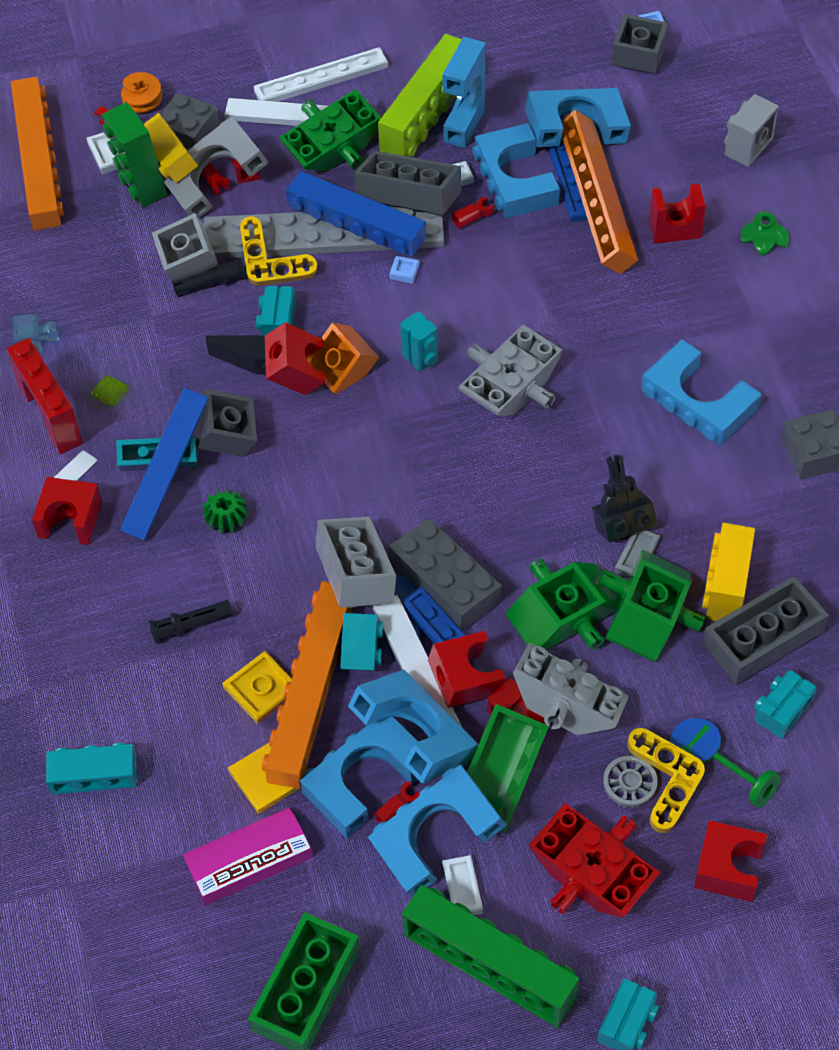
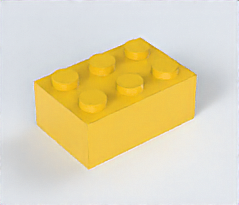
[702,523,755,621]

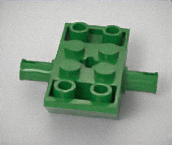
[279,89,382,171]
[598,549,705,662]
[505,558,621,650]

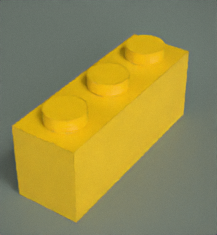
[144,113,198,183]

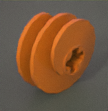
[121,72,162,113]

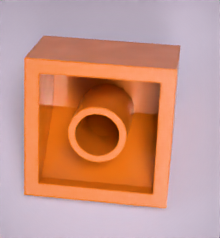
[307,323,379,394]

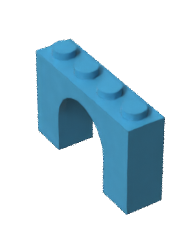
[442,37,486,148]
[525,88,631,147]
[472,123,560,219]
[641,339,762,446]
[348,670,479,784]
[300,717,418,839]
[368,765,507,897]

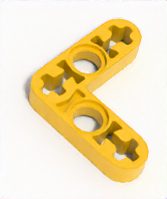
[240,216,317,286]
[627,728,705,833]

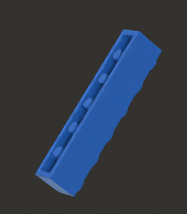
[286,171,426,257]

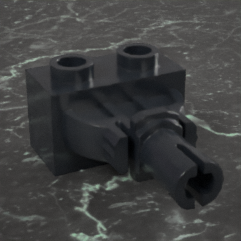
[592,455,657,542]

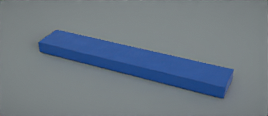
[547,115,588,222]
[120,387,209,541]

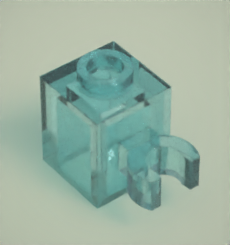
[12,314,59,352]

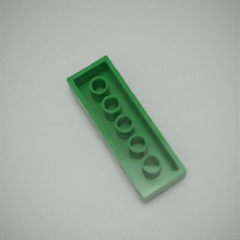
[402,884,579,1029]

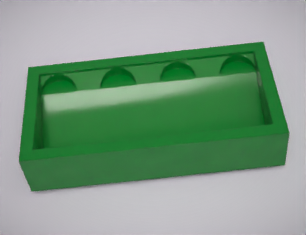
[451,704,548,833]

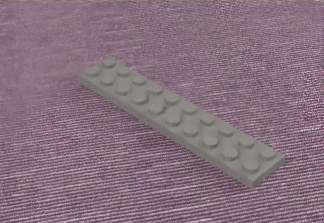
[204,207,444,259]

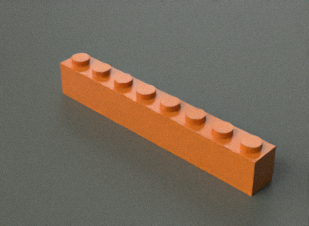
[11,76,64,231]
[561,110,638,274]
[262,581,352,789]

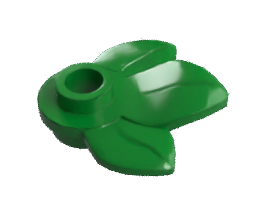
[740,211,789,256]

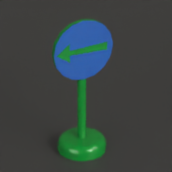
[670,718,781,808]

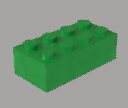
[102,102,167,208]
[248,912,360,1050]

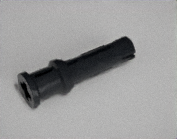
[172,257,247,296]
[148,599,233,644]

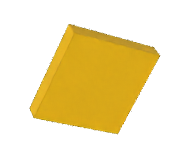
[222,651,292,724]
[228,743,299,815]

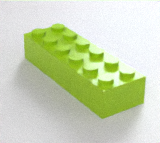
[378,33,462,157]

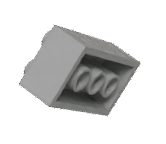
[316,516,396,608]

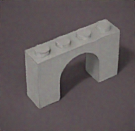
[161,116,269,218]

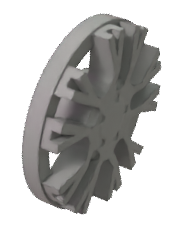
[603,756,657,808]

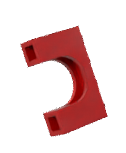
[6,338,83,455]

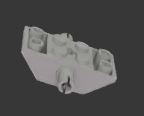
[458,325,562,416]
[513,643,629,735]

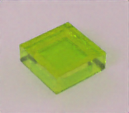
[91,374,128,407]

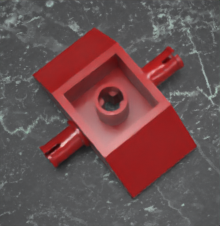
[529,803,660,918]

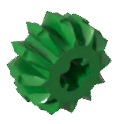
[203,488,248,534]

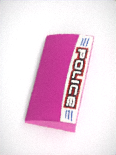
[183,808,313,906]

